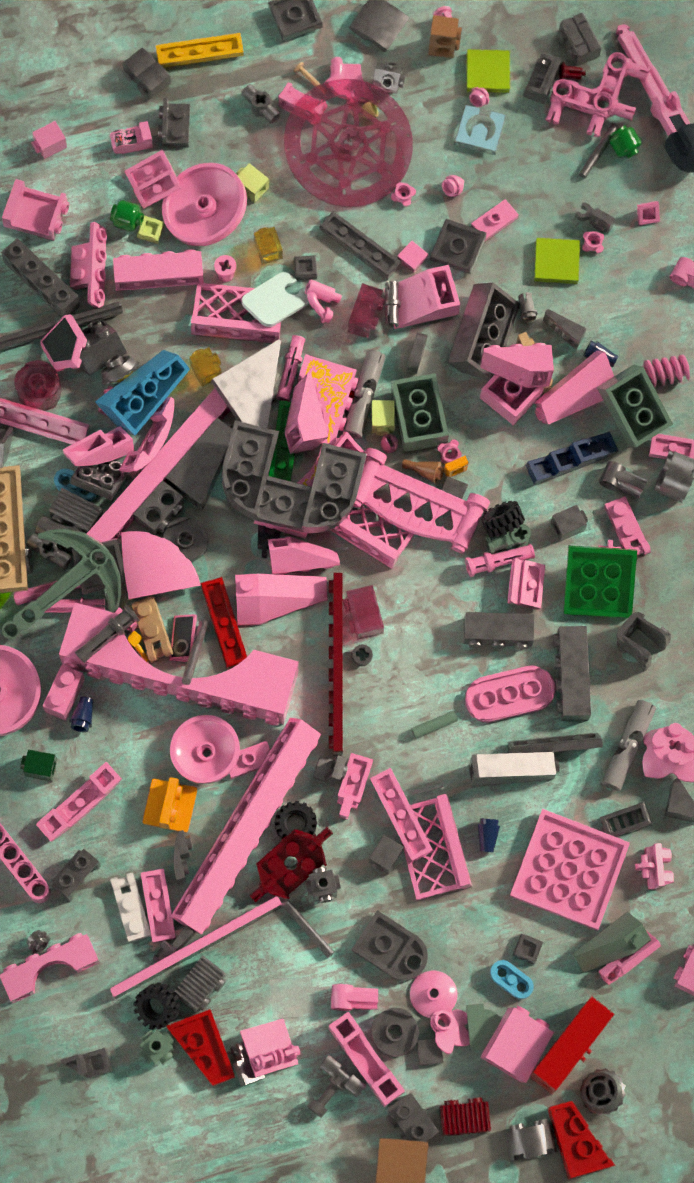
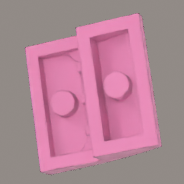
[124,150,181,209]

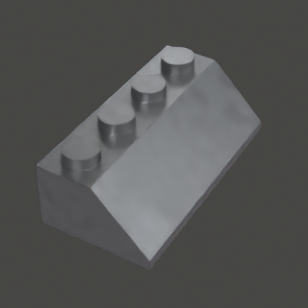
[448,282,520,381]

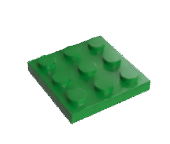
[563,545,637,618]

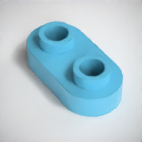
[54,469,97,502]
[490,960,534,1000]

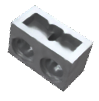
[134,480,185,536]

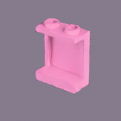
[2,179,69,241]

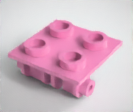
[240,1019,300,1077]

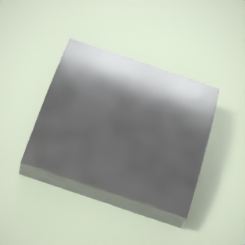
[349,0,409,52]

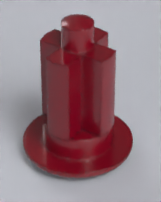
[559,62,586,80]

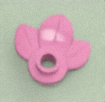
[430,1009,470,1054]

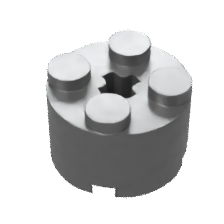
[654,451,694,503]

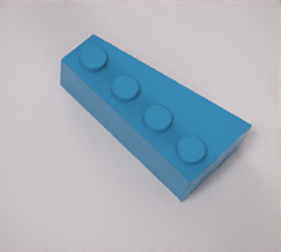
[95,350,190,436]

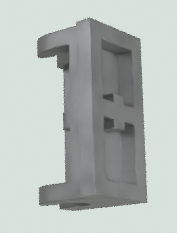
[523,54,562,105]

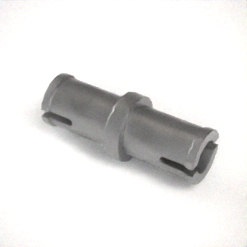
[383,281,401,328]

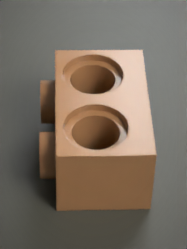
[428,15,462,58]

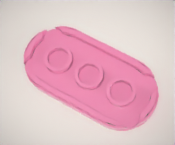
[465,665,556,723]

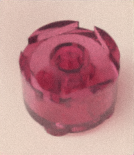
[14,360,62,411]

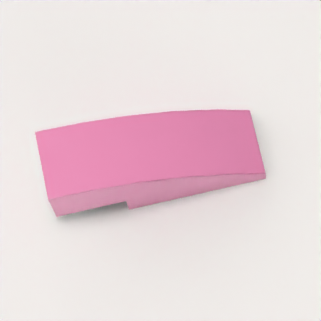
[63,426,134,466]

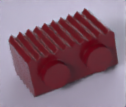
[439,1098,491,1137]

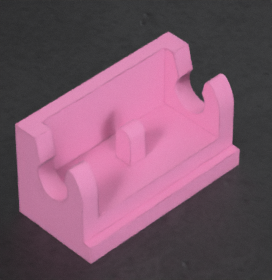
[278,82,327,126]

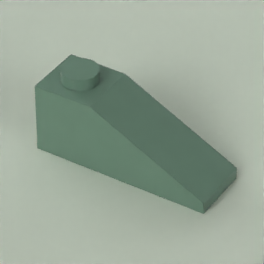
[572,912,651,972]

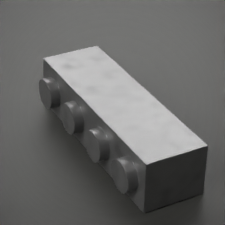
[553,626,591,721]

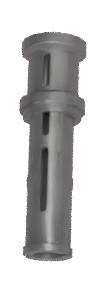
[75,605,140,663]

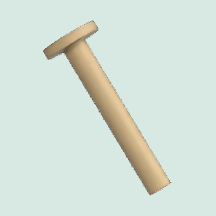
[294,62,328,95]

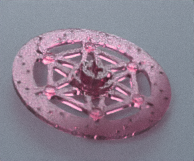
[284,79,413,207]

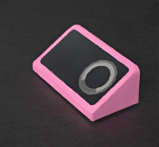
[169,614,197,662]

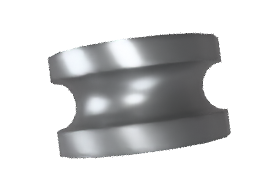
[352,644,373,666]

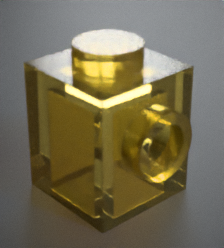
[254,227,283,265]
[189,347,222,387]

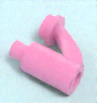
[305,279,342,323]

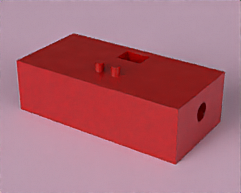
[530,996,615,1095]

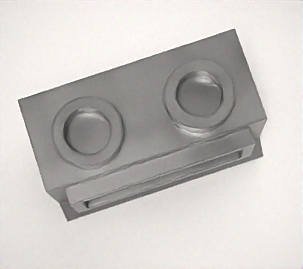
[52,849,101,901]

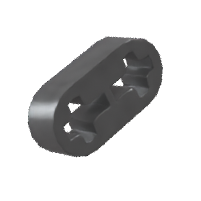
[406,333,428,374]

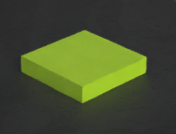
[467,49,510,93]
[534,238,580,284]

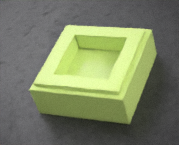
[137,216,165,244]

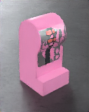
[110,121,153,154]

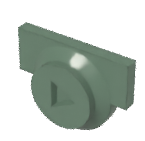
[466,1003,501,1051]

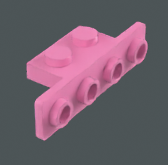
[70,222,107,308]

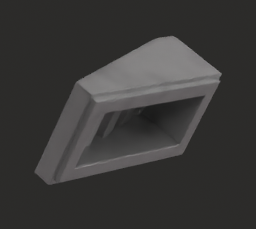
[543,309,586,350]
[600,802,653,837]

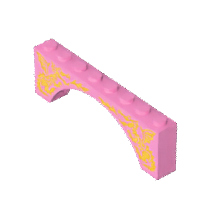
[254,354,358,539]

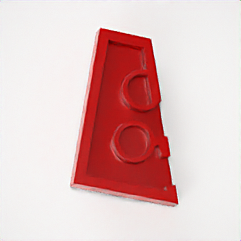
[166,1009,235,1086]
[547,1101,616,1179]

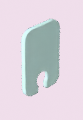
[241,272,309,327]

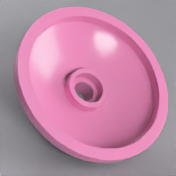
[170,715,240,784]

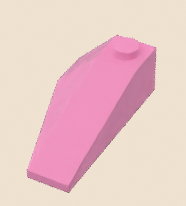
[235,574,327,626]

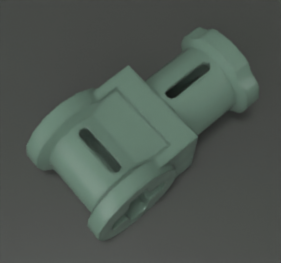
[485,524,531,555]

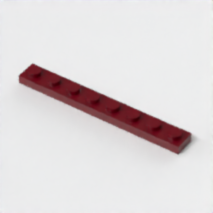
[328,573,343,756]

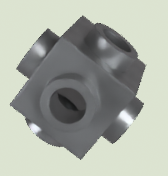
[371,62,405,95]
[306,867,341,903]

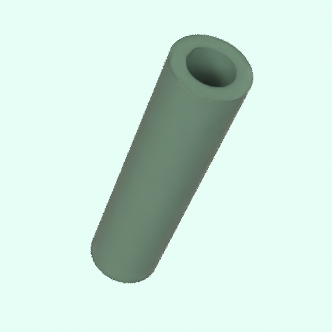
[411,711,458,739]

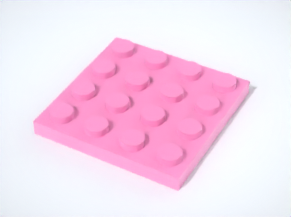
[509,809,630,931]

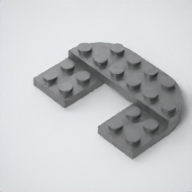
[222,420,367,533]

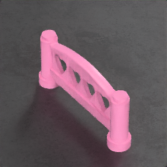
[353,448,490,553]

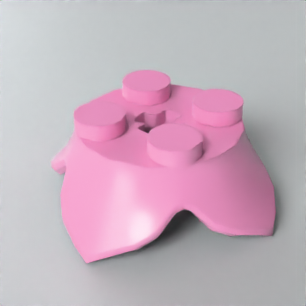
[642,723,694,782]

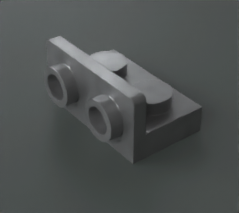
[158,98,190,147]

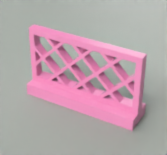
[191,283,281,343]
[330,493,415,569]
[401,794,472,901]

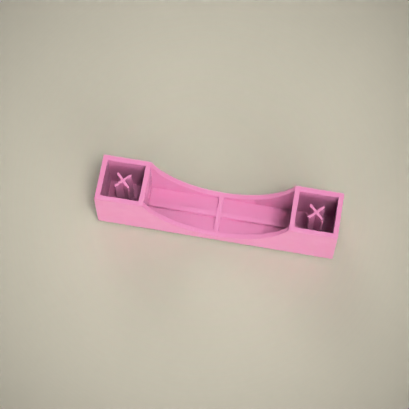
[59,603,299,726]

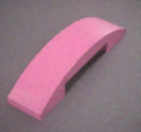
[119,397,174,473]
[36,762,122,842]

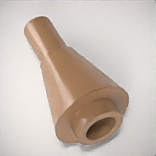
[402,459,444,483]

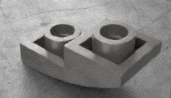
[174,830,193,884]

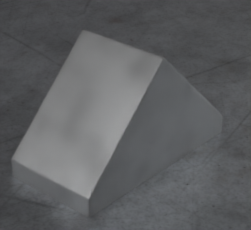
[665,778,694,823]

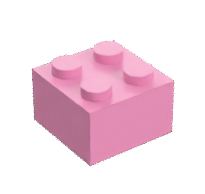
[480,374,544,426]

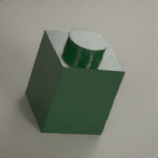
[20,749,57,782]

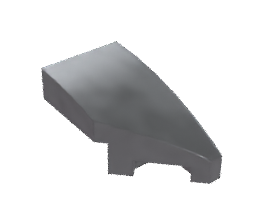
[153,926,194,962]
[61,1048,113,1078]

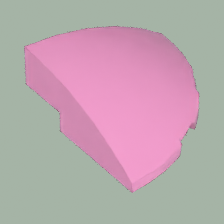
[121,531,201,599]

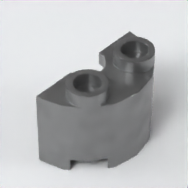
[505,1119,557,1162]

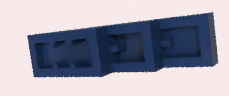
[525,432,619,484]

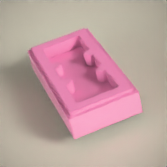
[471,199,519,242]
[229,741,270,779]

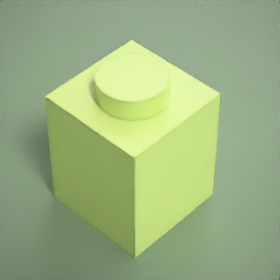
[236,163,269,203]
[371,400,395,436]

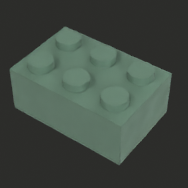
[597,364,673,447]
[391,373,449,452]

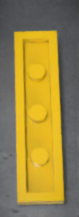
[156,33,244,68]

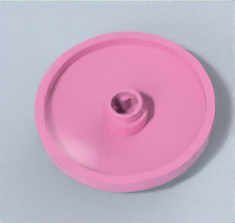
[162,163,247,246]
[0,645,41,736]

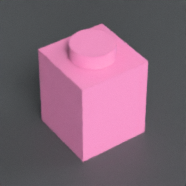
[31,121,67,159]

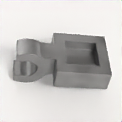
[575,202,615,234]
[230,1042,265,1087]

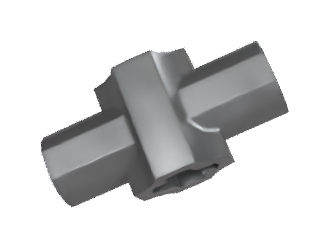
[241,84,280,124]
[26,534,72,569]

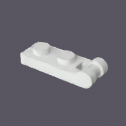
[110,872,151,943]

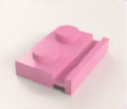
[507,558,545,610]

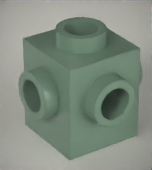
[139,1029,174,1066]

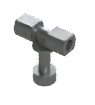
[307,1055,366,1118]

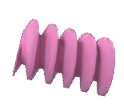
[642,355,690,387]

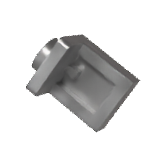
[313,755,348,785]

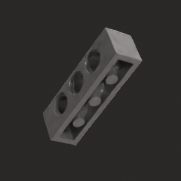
[1,238,80,318]

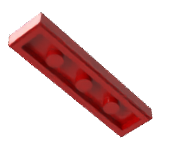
[200,577,247,669]

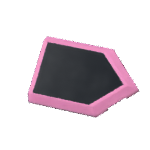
[41,314,87,372]

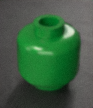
[609,125,642,159]
[110,200,144,232]

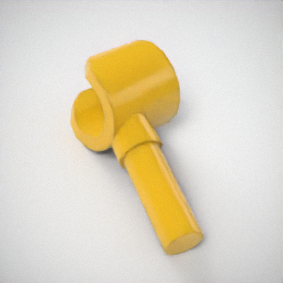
[127,631,149,662]

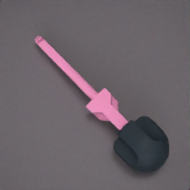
[616,24,694,173]

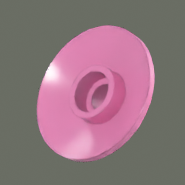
[410,971,457,1018]

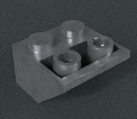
[79,320,127,376]

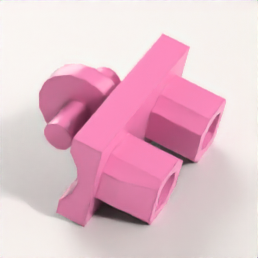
[635,844,674,890]

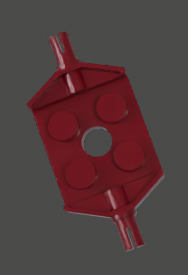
[250,826,333,902]

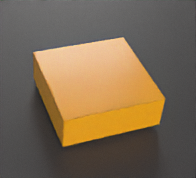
[444,456,469,477]

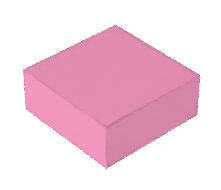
[397,241,428,272]

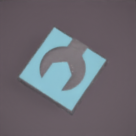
[454,104,507,155]

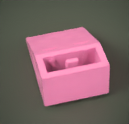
[384,265,460,329]
[480,343,554,388]
[284,373,329,454]

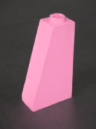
[535,351,614,424]

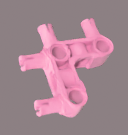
[545,52,650,137]

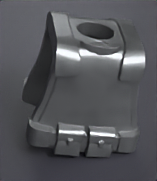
[617,612,671,671]

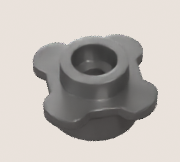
[26,930,50,954]

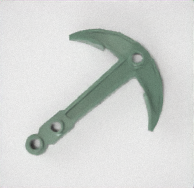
[2,529,121,639]

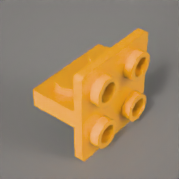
[142,777,198,833]

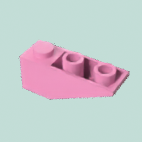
[268,537,340,575]

